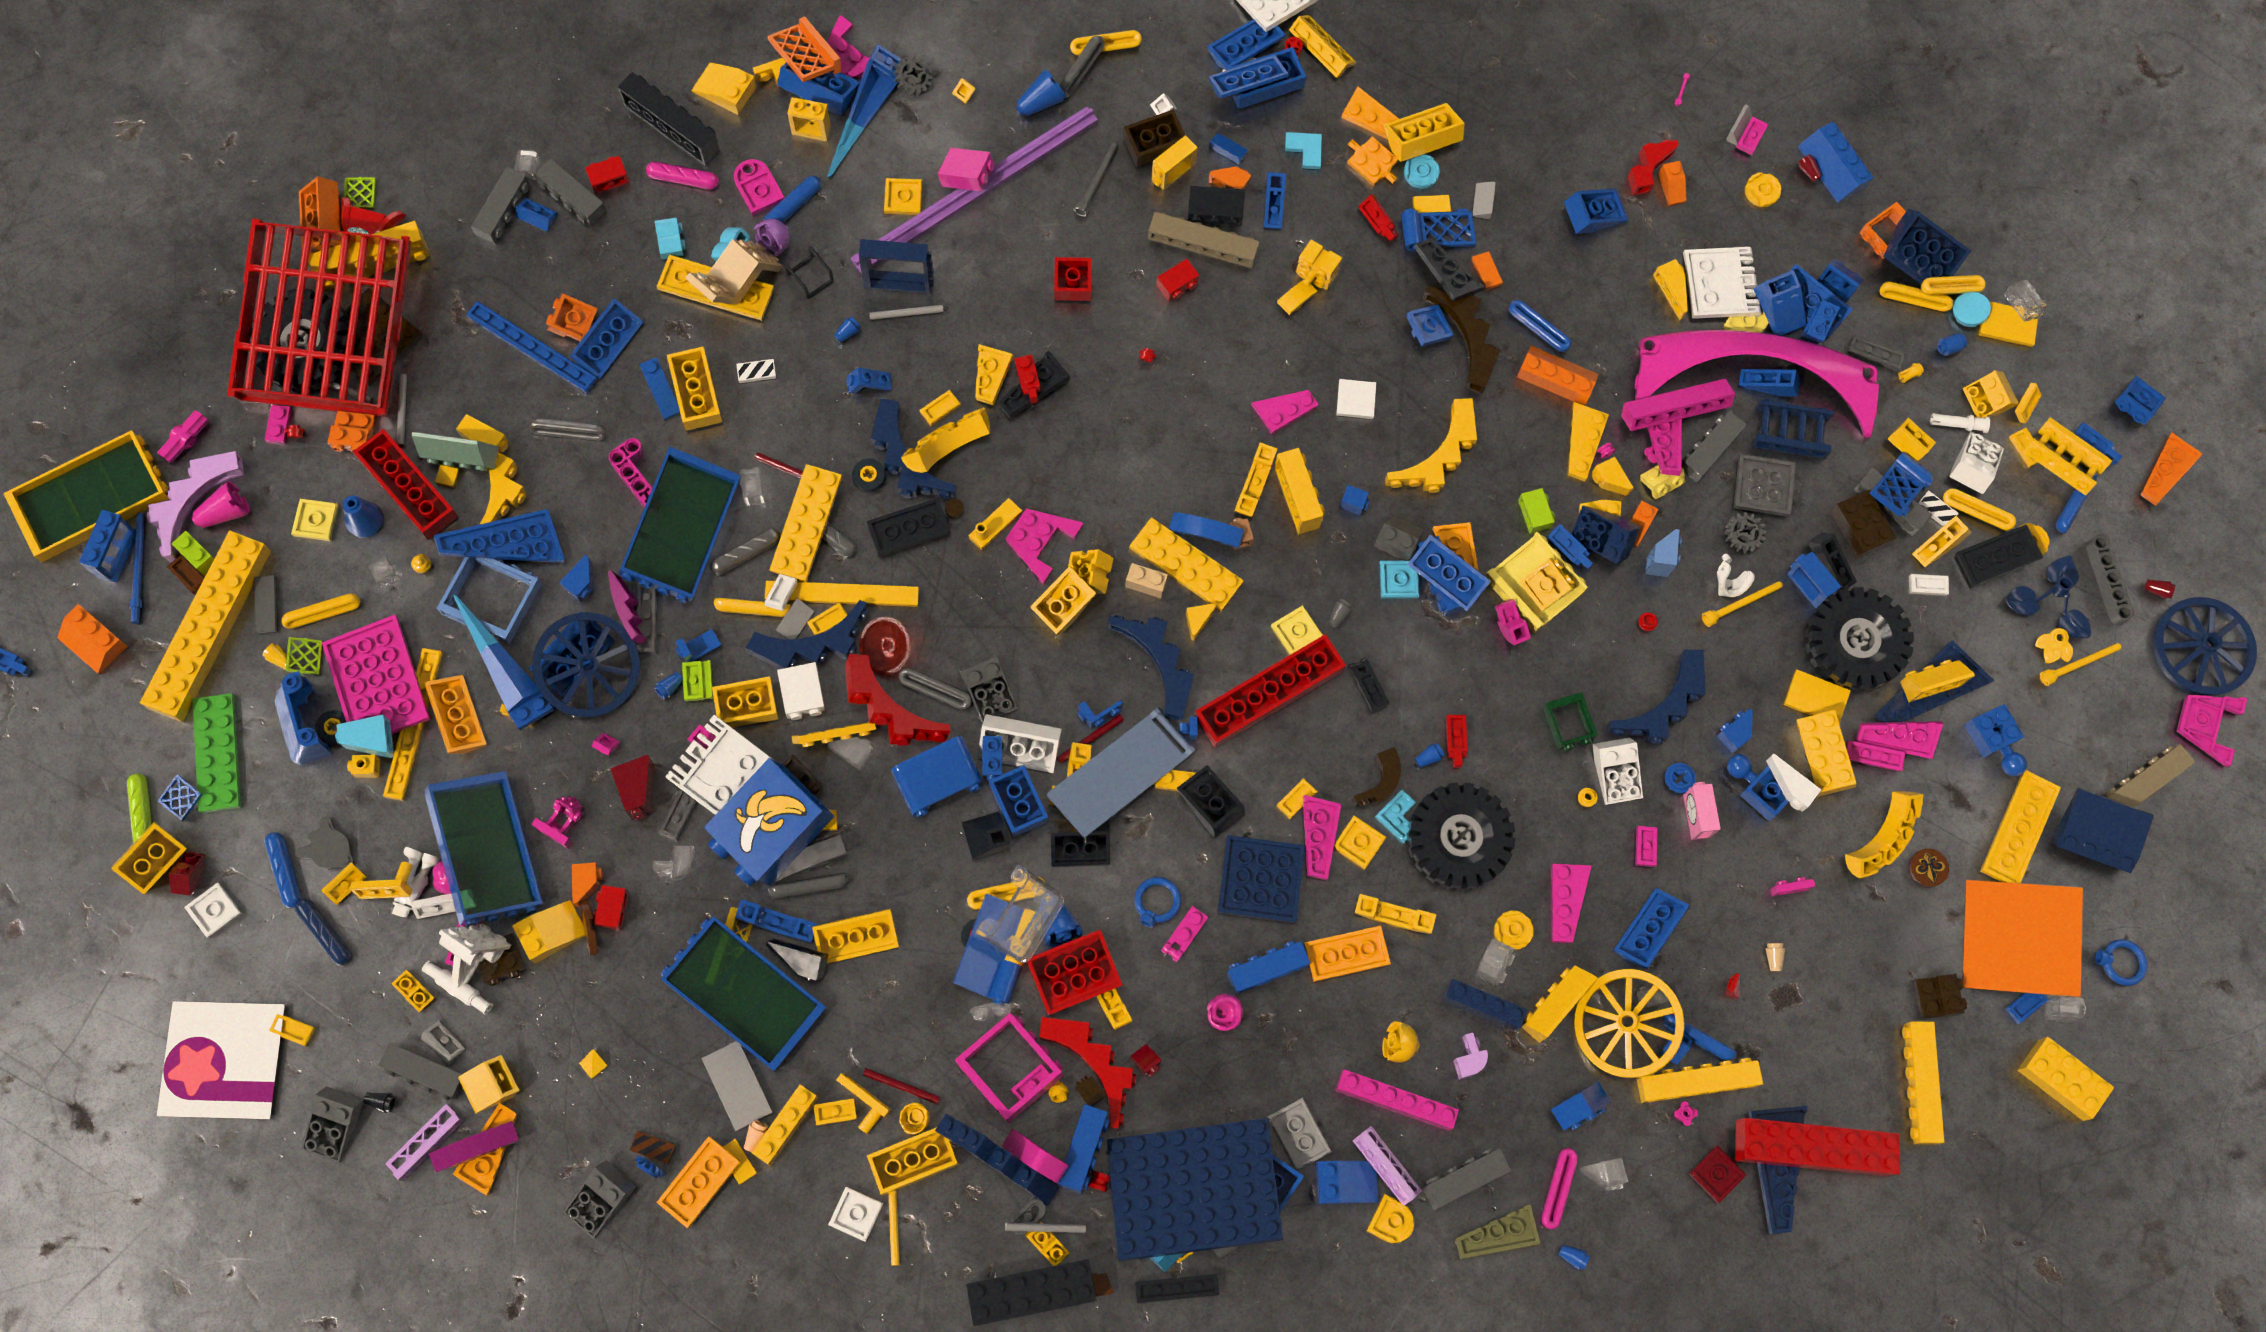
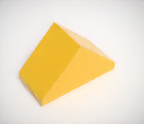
[1186,604,1216,641]

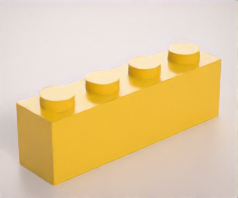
[752,1085,819,1166]

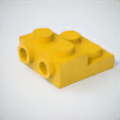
[1520,558,1575,611]

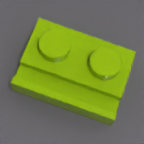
[682,660,713,702]

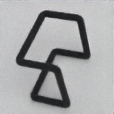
[784,246,834,299]

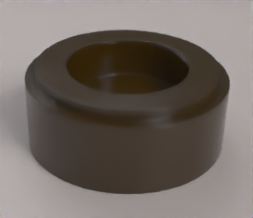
[945,499,964,519]

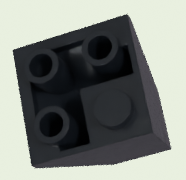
[962,811,1010,860]

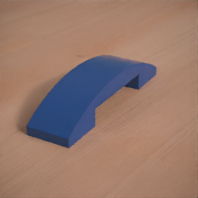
[1169,512,1245,548]
[735,899,817,943]

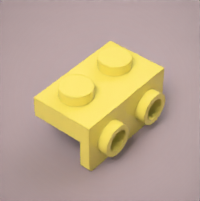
[1640,465,1685,500]

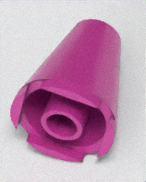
[192,481,250,528]

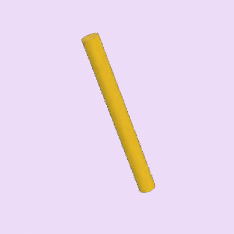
[889,1181,900,1266]

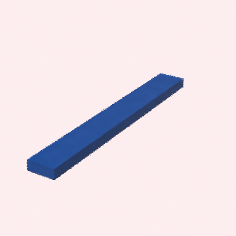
[466,301,598,394]

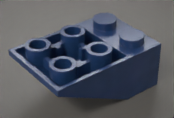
[1571,505,1640,564]

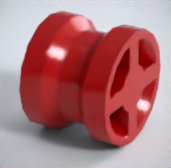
[1284,37,1303,58]
[1088,1170,1111,1193]

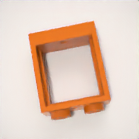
[1859,202,1906,259]

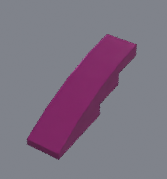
[608,570,647,645]
[429,1121,519,1173]

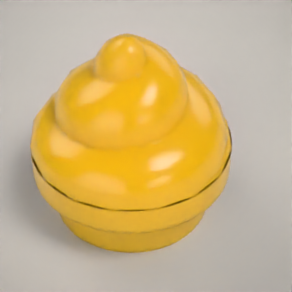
[411,554,431,573]
[1049,1081,1069,1103]

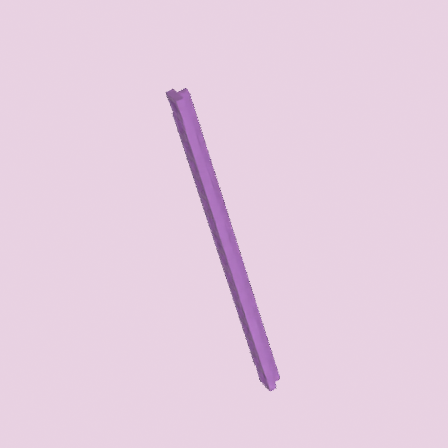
[851,107,1098,274]

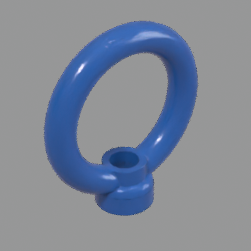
[1134,877,1181,928]
[2095,939,2148,986]

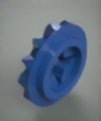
[1664,763,1696,793]
[634,1156,664,1179]

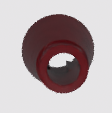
[1797,154,1822,182]
[2144,579,2176,599]

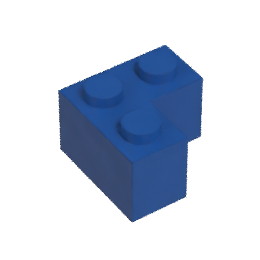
[1551,1081,1611,1130]

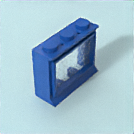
[79,510,136,583]

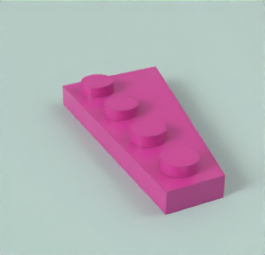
[1647,419,1682,476]
[1855,721,1943,759]
[1302,795,1341,880]
[1551,864,1591,943]

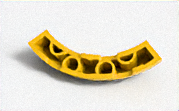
[901,407,990,473]
[1845,791,1924,878]

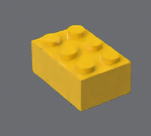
[712,676,779,728]
[111,821,187,894]

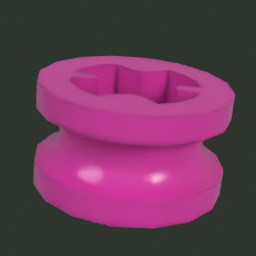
[1597,442,1616,459]

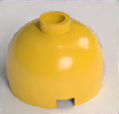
[1382,1021,1419,1063]

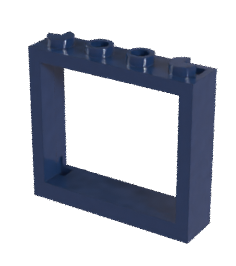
[859,239,935,294]

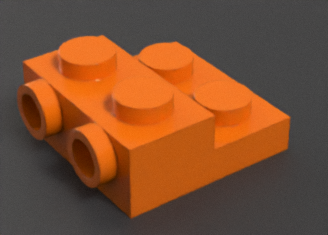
[545,293,598,341]
[327,411,376,452]

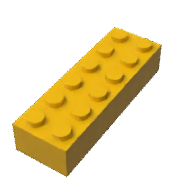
[309,221,430,290]

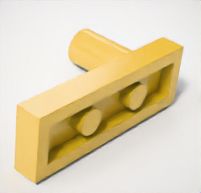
[968,498,1022,550]
[349,862,413,899]
[836,1073,892,1134]

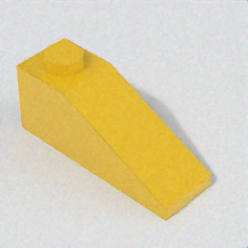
[1653,259,1688,320]
[1912,516,1971,568]

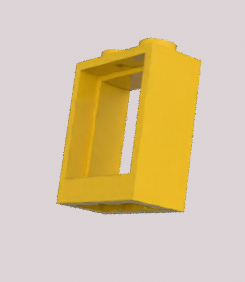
[787,97,831,141]
[1152,135,1198,190]

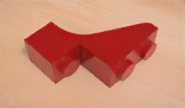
[1627,140,1678,195]

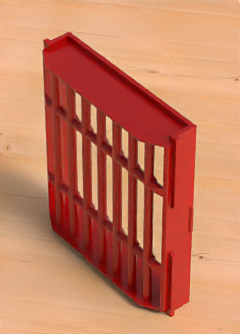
[227,218,412,417]

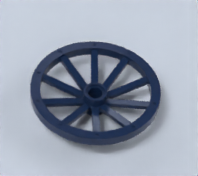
[2153,597,2257,696]
[532,612,640,717]

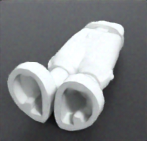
[392,847,440,918]

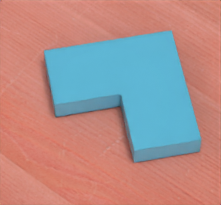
[1285,132,1322,169]
[1375,789,1416,844]

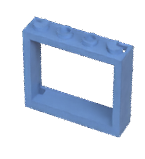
[436,557,542,644]

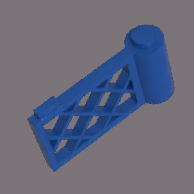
[1401,208,1476,251]
[1869,451,1934,517]

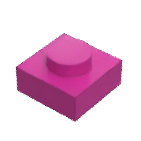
[592,732,620,756]

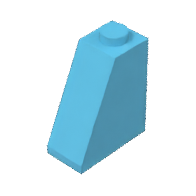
[335,715,394,758]

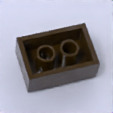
[1123,109,1185,167]
[1830,490,1897,560]

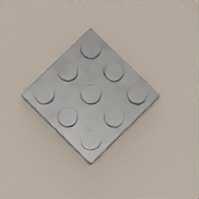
[1734,454,1795,517]

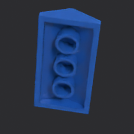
[1207,19,1286,70]
[1209,55,1289,98]
[1790,264,1853,338]
[569,298,644,379]
[1407,534,1491,611]
[1614,888,1690,969]

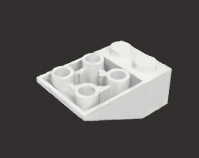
[1949,431,2004,494]
[1593,737,1643,805]

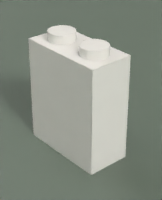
[777,662,825,720]

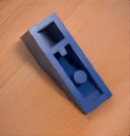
[1264,172,1286,229]
[639,357,680,420]
[1738,369,1801,397]

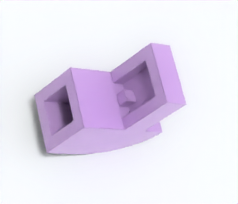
[1453,1033,1488,1080]

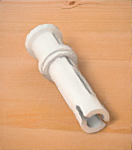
[1930,413,1990,433]

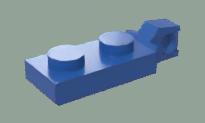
[2074,423,2123,466]
[1547,524,1594,570]
[0,648,32,677]

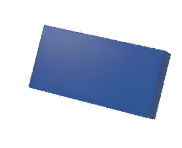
[2005,993,2049,1024]

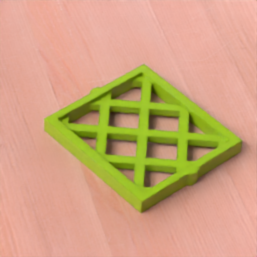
[343,177,376,209]
[285,637,322,675]

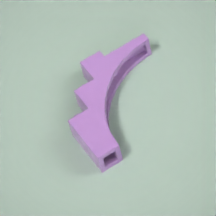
[147,451,244,562]

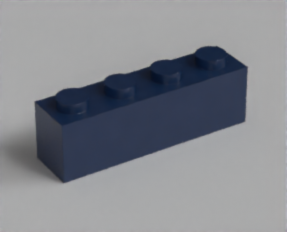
[1443,979,1527,1031]

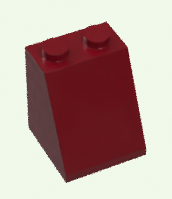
[610,755,655,821]

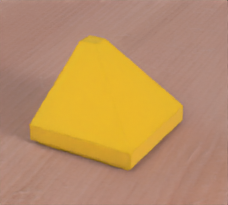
[952,78,976,104]
[579,1049,608,1079]

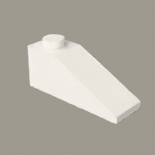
[1766,753,1821,812]

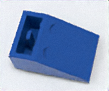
[1753,270,1806,336]

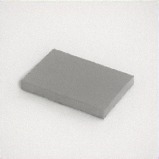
[1267,1098,1332,1171]

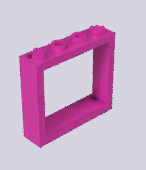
[955,1013,1064,1124]

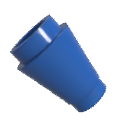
[834,316,861,343]
[654,672,683,699]
[1415,743,1445,768]
[1559,1244,1591,1270]

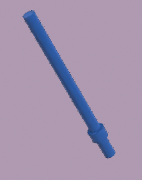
[130,513,145,624]

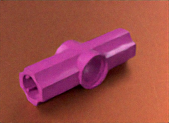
[157,410,209,464]

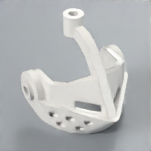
[1717,554,1755,597]

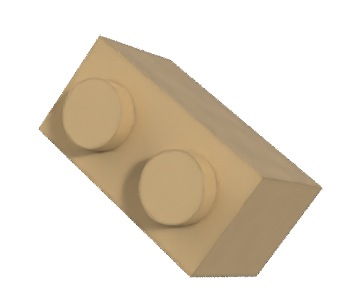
[1125,563,1168,598]

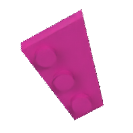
[1252,390,1319,434]

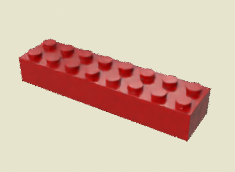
[1194,634,1346,748]
[1736,1118,1900,1177]

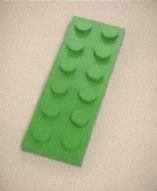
[192,693,241,813]

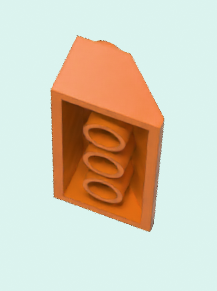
[299,176,341,254]
[1517,345,1599,406]

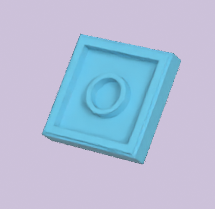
[1379,561,1419,599]

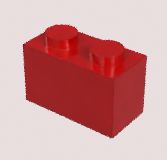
[585,155,629,194]
[1156,259,1200,301]
[592,885,629,931]

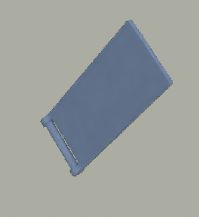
[1047,707,1197,838]

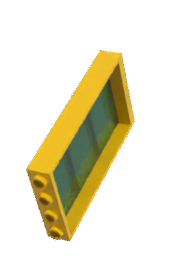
[3,430,169,562]

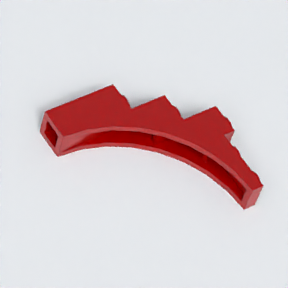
[845,654,951,746]
[1039,1017,1136,1130]

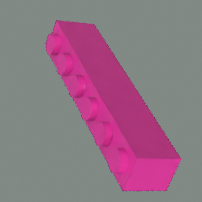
[1621,379,1735,431]
[1335,1069,1459,1131]

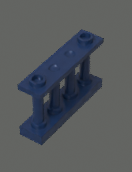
[1752,399,1834,459]

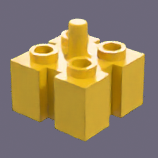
[1296,240,1342,290]
[1068,549,1113,594]

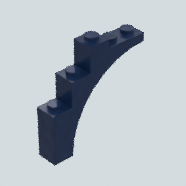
[871,398,957,499]
[746,600,869,669]
[1107,615,1194,722]
[1607,649,1705,745]
[935,1113,1059,1206]

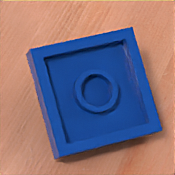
[1406,304,1454,346]

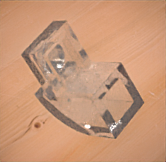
[652,846,696,881]

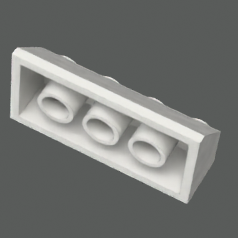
[977,714,1062,773]

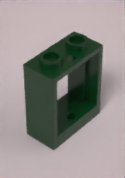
[1542,692,1598,751]

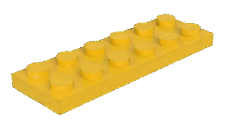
[657,255,774,321]
[769,464,843,582]
[1129,517,1244,612]
[1980,770,2061,883]

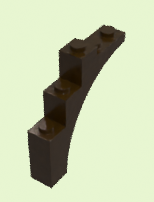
[1423,285,1500,394]

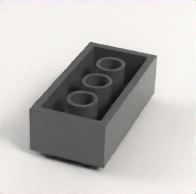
[1422,1147,1512,1210]

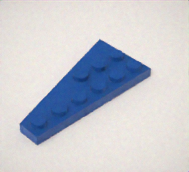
[434,509,565,563]

